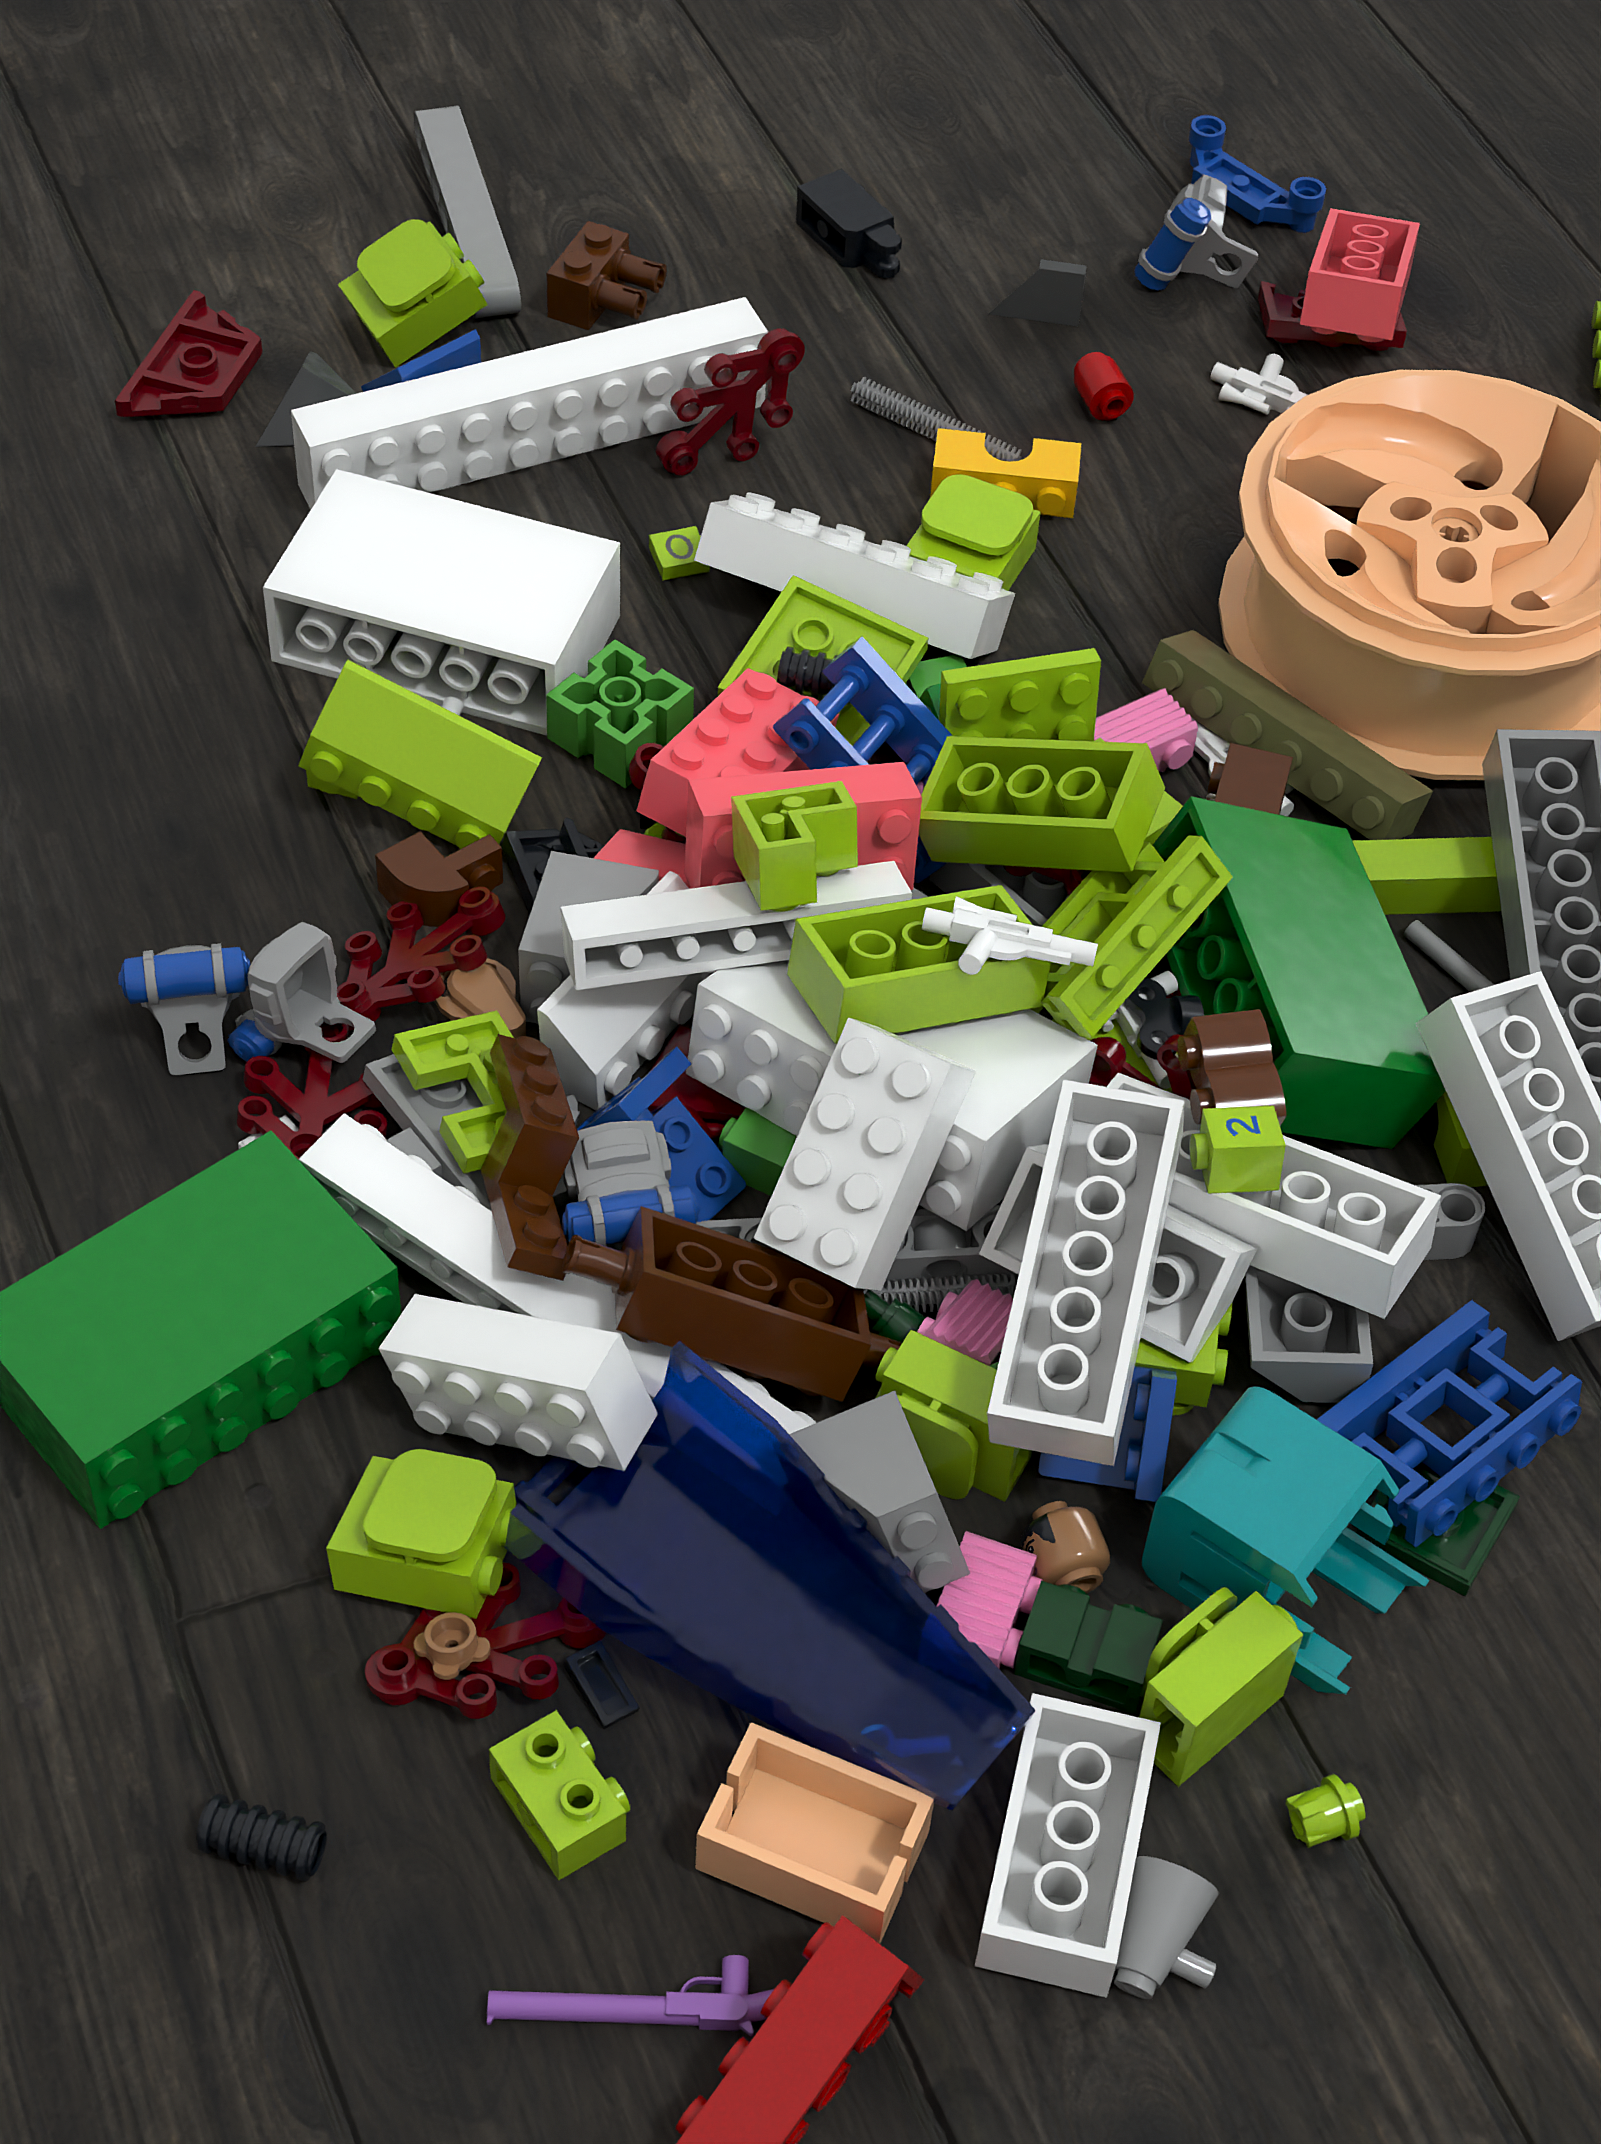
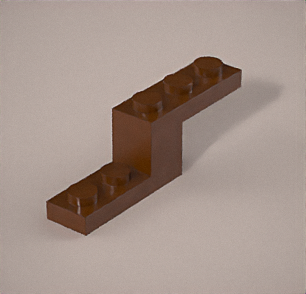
[481,1034,579,1281]

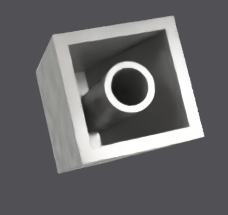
[518,851,659,1025]
[779,1391,970,1598]

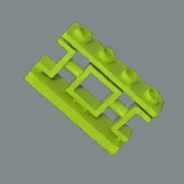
[1030,835,1233,1038]

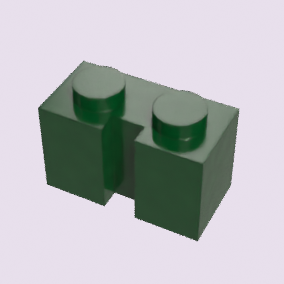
[1014,1581,1163,1714]

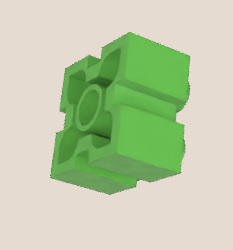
[546,639,694,788]

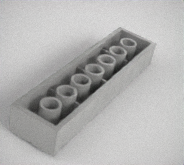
[1482,729,1601,1100]

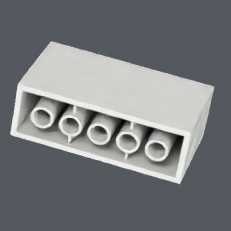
[263,469,620,735]
[686,960,1098,1231]

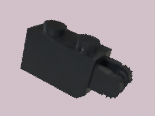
[796,169,902,279]

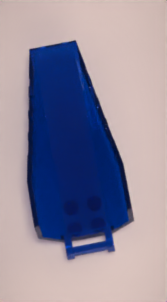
[505,1341,1036,1811]

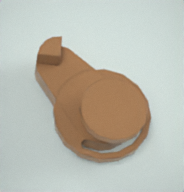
[434,958,526,1039]

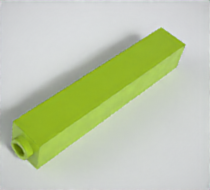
[1353,837,1501,915]

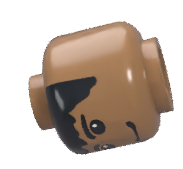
[1020,1501,1110,1593]

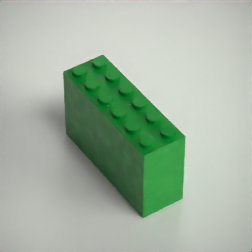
[1152,796,1446,1149]
[0,1130,401,1529]

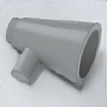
[1114,1856,1219,1999]

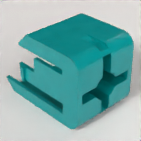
[1142,1386,1430,1694]

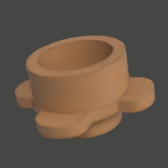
[414,1612,491,1680]

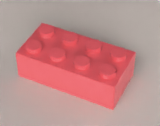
[1300,208,1420,342]
[636,668,839,837]
[684,762,922,890]

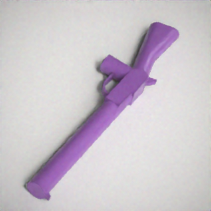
[487,1955,774,2036]

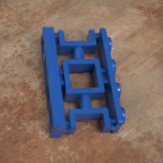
[1317,1300,1582,1547]

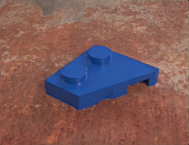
[576,1047,692,1131]

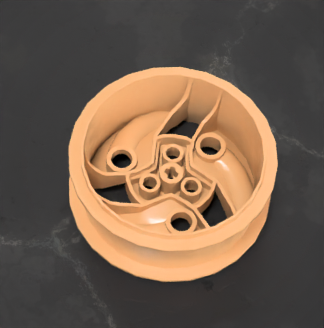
[1218,370,1601,780]

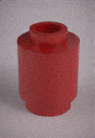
[1074,352,1134,421]

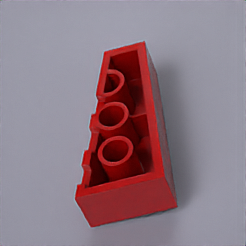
[675,1915,924,2144]

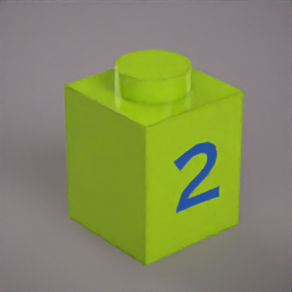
[1190,1106,1286,1194]

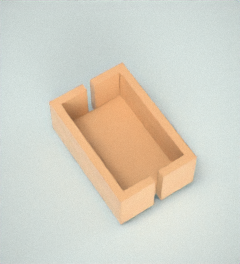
[695,1722,935,1944]

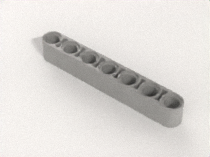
[414,106,521,319]

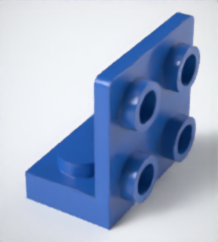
[649,1096,746,1222]
[1038,1366,1177,1502]

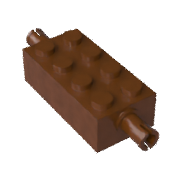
[562,1206,903,1401]

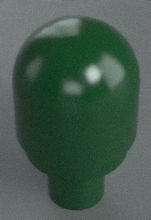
[864,1289,925,1342]

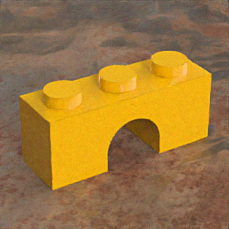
[930,428,1081,518]

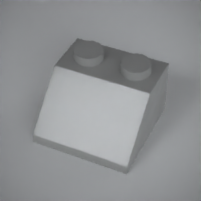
[1244,1265,1373,1403]

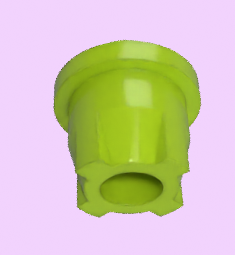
[1286,1774,1365,1848]

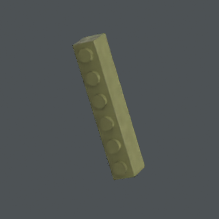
[1142,630,1433,840]

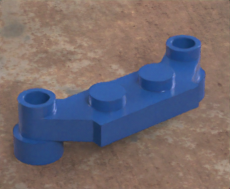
[1189,115,1326,233]

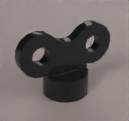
[1124,978,1204,1060]

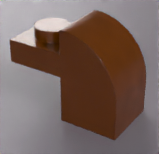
[375,831,503,927]

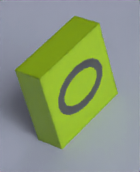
[649,526,710,580]

